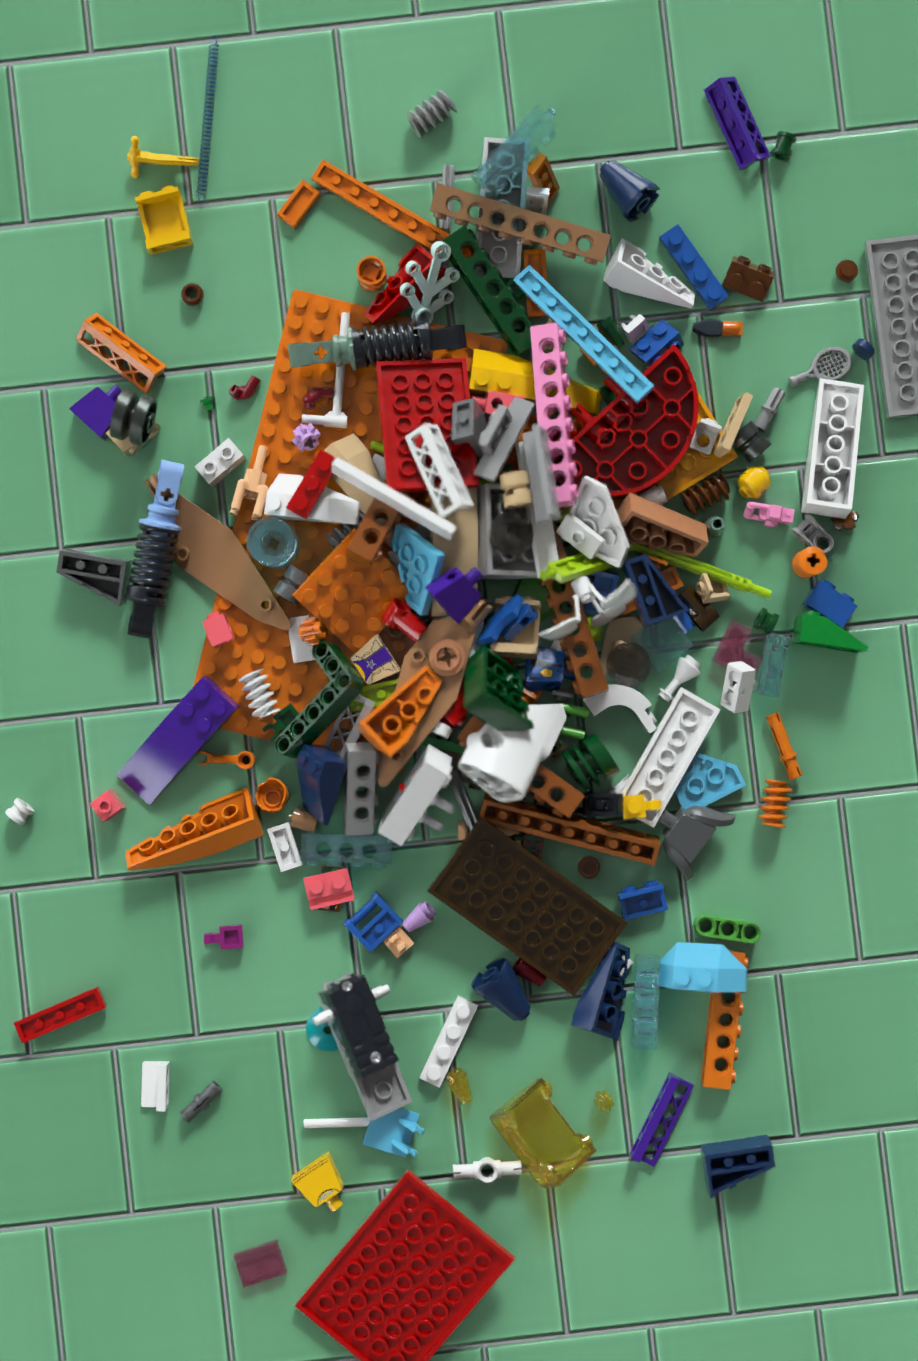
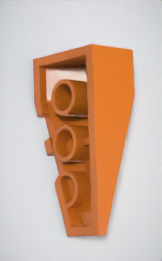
[358,665,443,757]

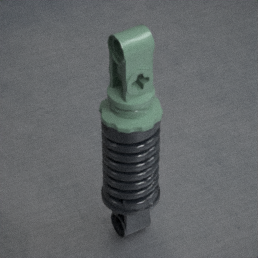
[288,318,467,370]

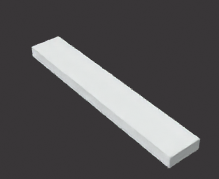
[515,442,559,578]
[331,457,456,541]

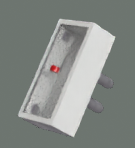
[378,744,456,846]

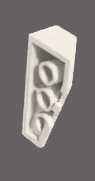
[603,238,695,308]

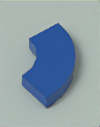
[476,595,524,647]

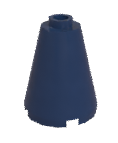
[600,160,660,222]
[471,957,531,1021]

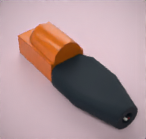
[693,319,743,337]

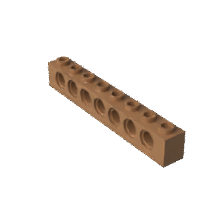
[430,183,611,266]

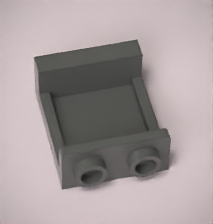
[452,398,489,466]

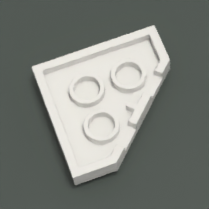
[561,476,630,568]

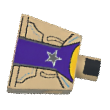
[350,634,401,685]

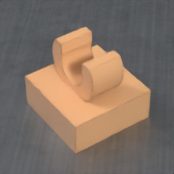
[383,926,415,958]

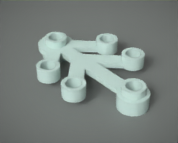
[400,241,460,324]

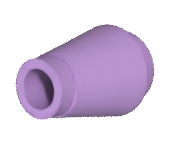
[402,901,436,933]

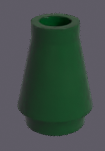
[596,316,625,349]

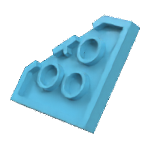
[391,523,445,616]
[674,752,746,809]

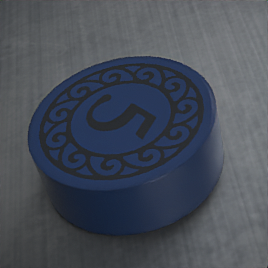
[852,338,875,361]

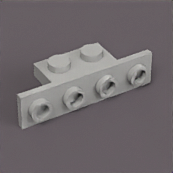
[474,397,536,483]

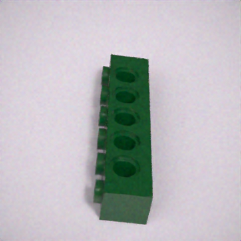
[443,225,536,356]

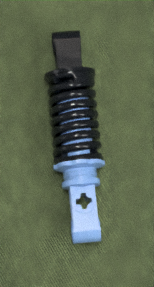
[124,460,184,639]

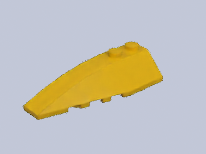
[469,349,601,415]

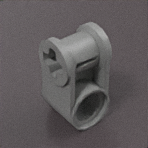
[791,514,834,554]

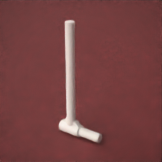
[302,312,350,429]

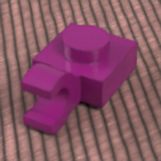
[204,924,244,949]

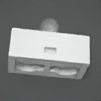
[720,661,759,713]

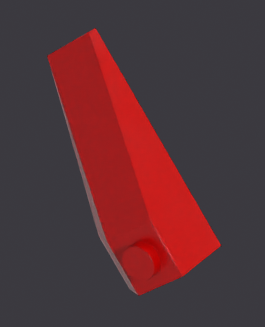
[364,243,451,326]

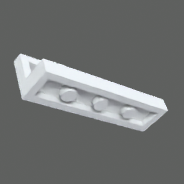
[405,423,474,518]

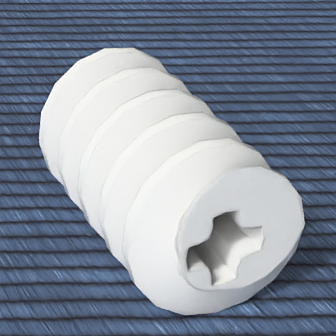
[239,669,281,719]

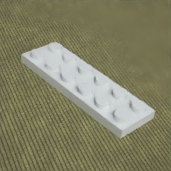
[620,687,721,828]

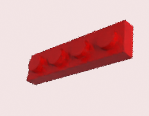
[14,986,107,1044]

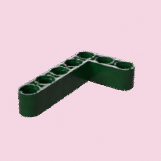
[274,640,364,759]

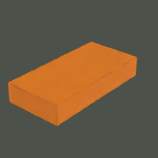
[276,180,321,230]

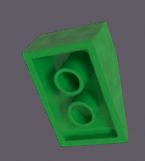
[792,611,868,653]

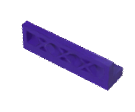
[704,77,771,170]
[629,1072,694,1167]

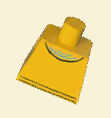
[291,1151,344,1212]

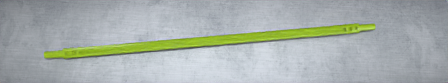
[370,440,772,599]

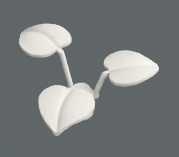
[538,576,636,640]

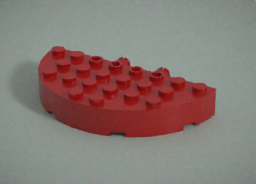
[554,344,699,500]

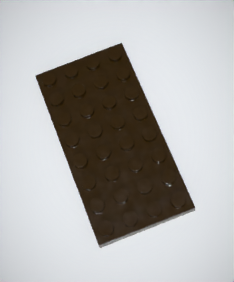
[427,817,627,996]

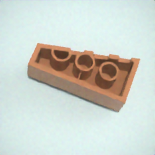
[616,493,708,557]

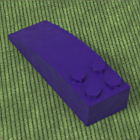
[117,676,240,805]

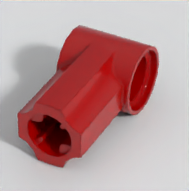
[381,598,428,642]

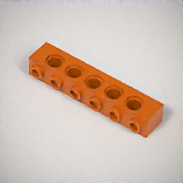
[700,949,748,1090]

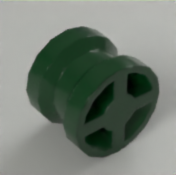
[753,607,779,635]

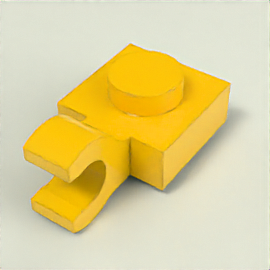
[623,794,662,819]

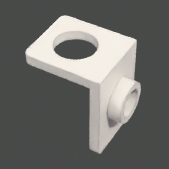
[689,418,722,455]

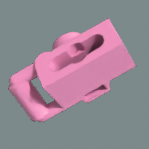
[743,502,795,528]

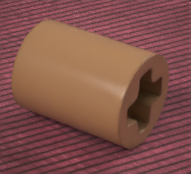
[288,808,318,833]

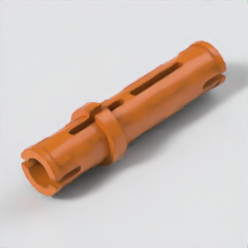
[765,712,803,780]

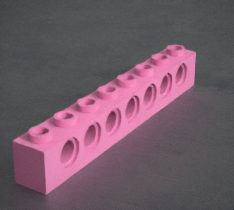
[530,323,579,508]

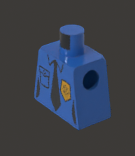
[524,645,575,691]

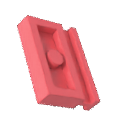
[303,867,355,910]

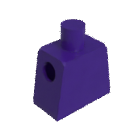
[69,384,122,441]
[425,567,483,624]

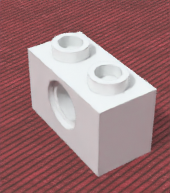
[195,438,246,488]

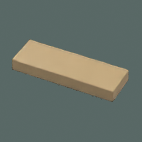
[713,392,753,458]

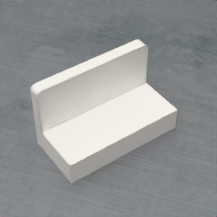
[141,1061,170,1111]

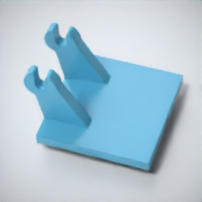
[362,1108,425,1158]

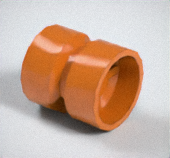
[357,256,387,293]

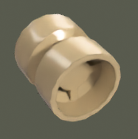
[499,471,533,509]

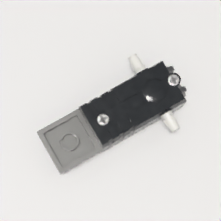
[313,972,412,1121]

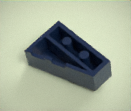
[621,554,690,628]
[700,1135,775,1198]

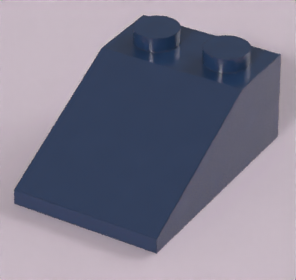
[297,743,348,826]

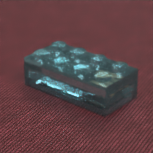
[471,105,557,198]

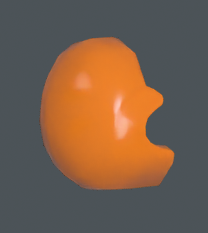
[255,777,289,813]

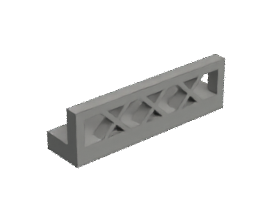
[522,424,561,524]
[324,695,375,761]

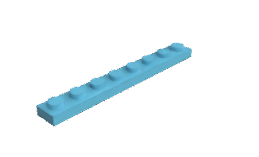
[513,265,654,404]

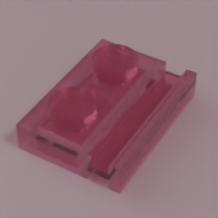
[234,1240,287,1287]

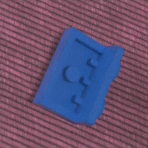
[629,319,684,369]
[617,880,668,920]

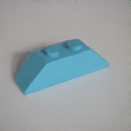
[657,942,747,992]

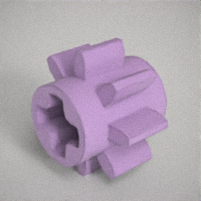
[292,423,321,452]

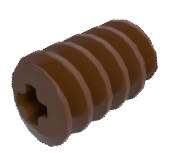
[680,473,730,517]

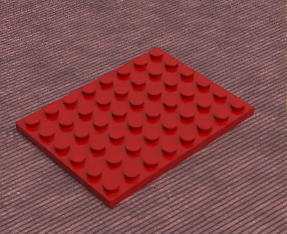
[295,1169,515,1361]

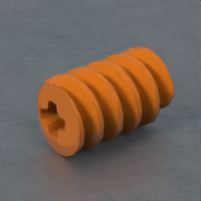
[792,546,828,579]
[758,779,793,828]

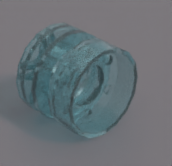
[247,517,300,569]

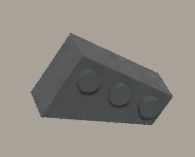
[56,549,132,606]

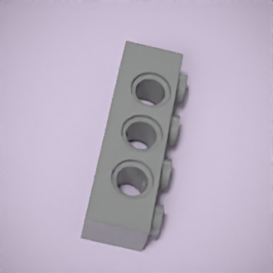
[343,742,380,836]

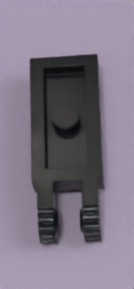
[573,793,623,817]

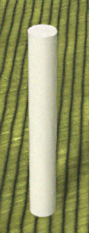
[304,1117,370,1129]

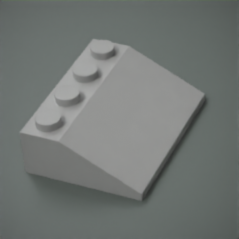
[477,484,537,580]

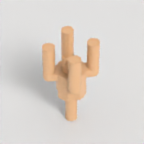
[230,445,269,522]

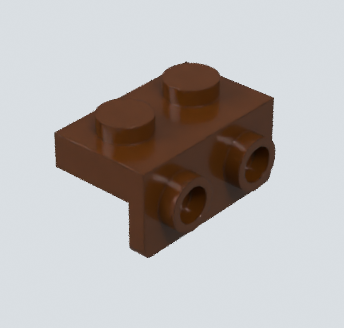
[722,255,775,302]

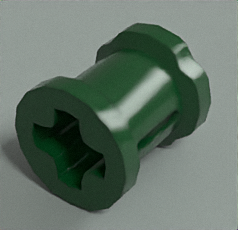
[770,131,797,161]

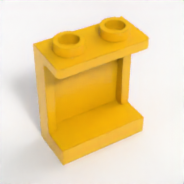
[135,186,193,255]

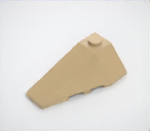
[324,433,386,525]

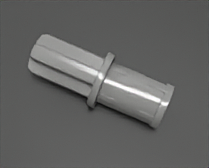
[754,388,785,432]

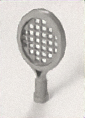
[789,347,852,387]

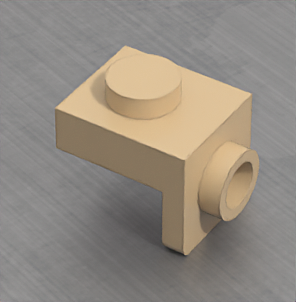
[696,573,730,604]

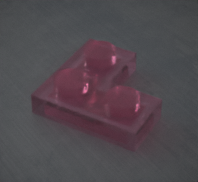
[711,620,763,675]

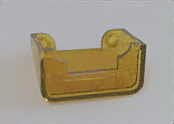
[490,1078,597,1188]

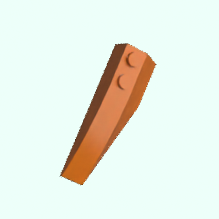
[125,787,264,871]

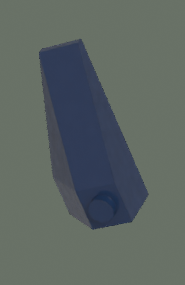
[571,942,630,1041]

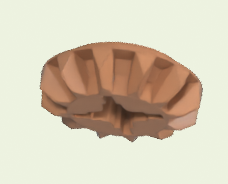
[429,639,466,676]

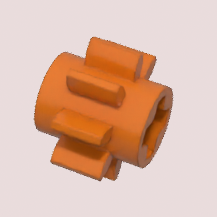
[299,617,327,646]

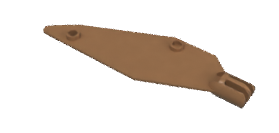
[144,472,291,630]
[378,599,493,787]

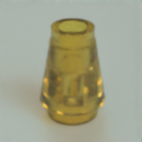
[446,1068,473,1104]

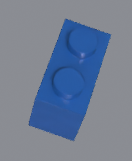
[801,580,858,628]

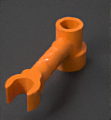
[198,751,256,769]

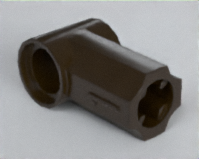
[678,586,720,632]

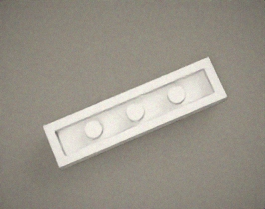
[419,995,478,1088]

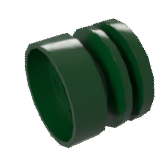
[562,733,620,793]

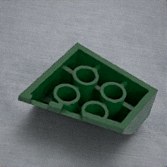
[464,645,534,730]

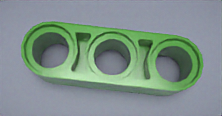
[693,914,761,943]

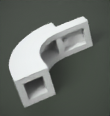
[582,684,657,733]

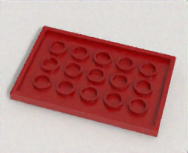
[376,358,479,492]

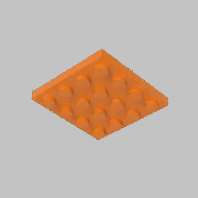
[292,528,408,654]

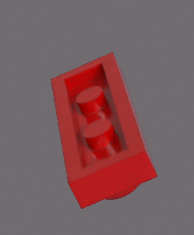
[286,449,336,520]

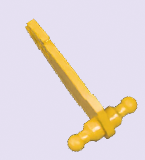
[127,136,199,178]

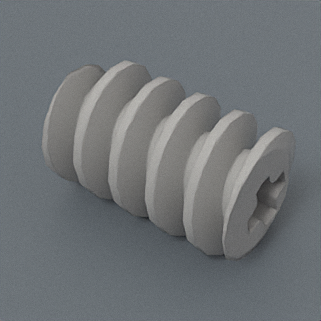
[407,90,457,138]

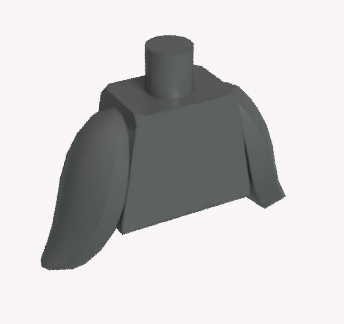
[658,806,736,881]

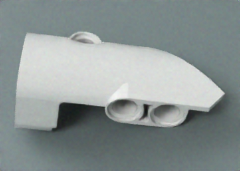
[459,704,567,802]

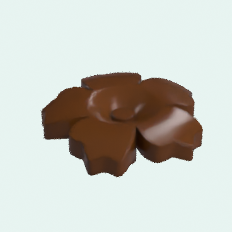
[831,511,859,532]

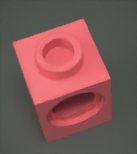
[202,611,236,648]
[90,790,126,822]

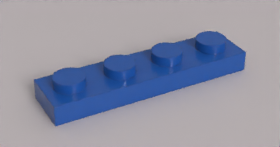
[659,224,729,311]

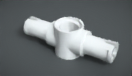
[453,1157,522,1183]

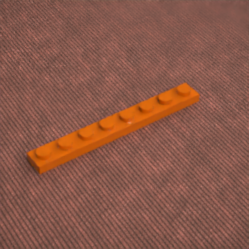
[311,159,471,263]

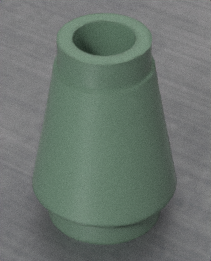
[704,516,725,538]

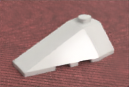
[264,474,360,525]

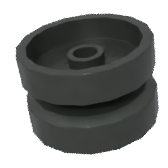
[110,389,157,446]

